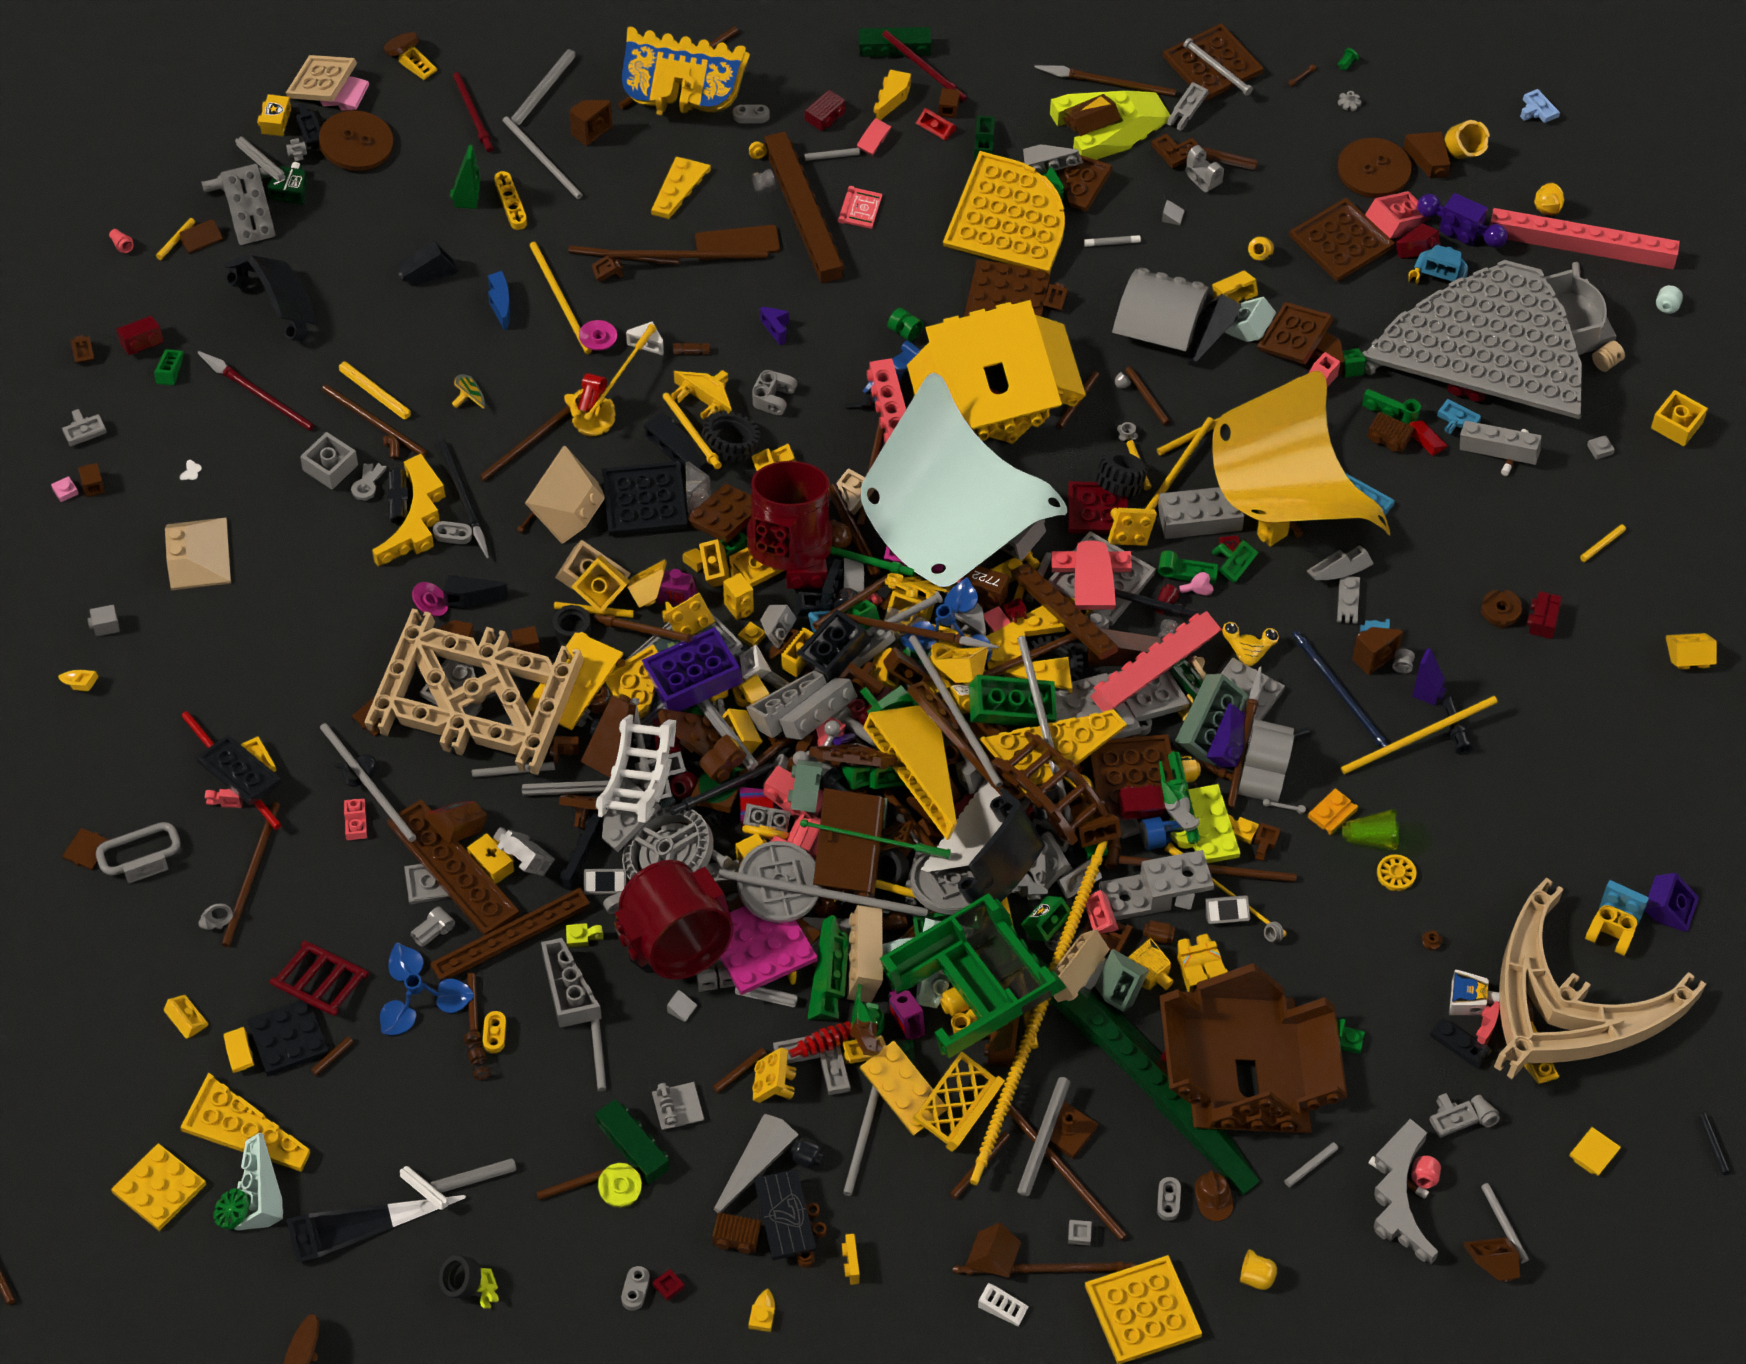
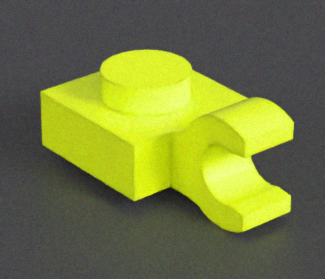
[566,923,603,948]
[477,1268,499,1309]

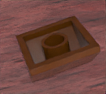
[966,1222,1021,1278]

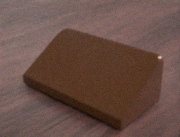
[179,219,223,254]

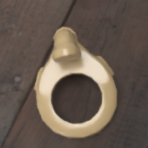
[1188,656,1206,681]

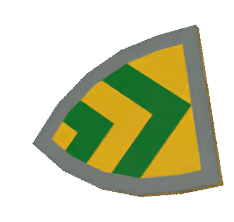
[452,374,485,409]

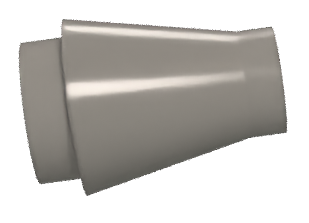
[1471,1095,1499,1128]

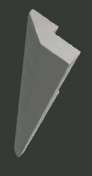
[714,1114,799,1213]

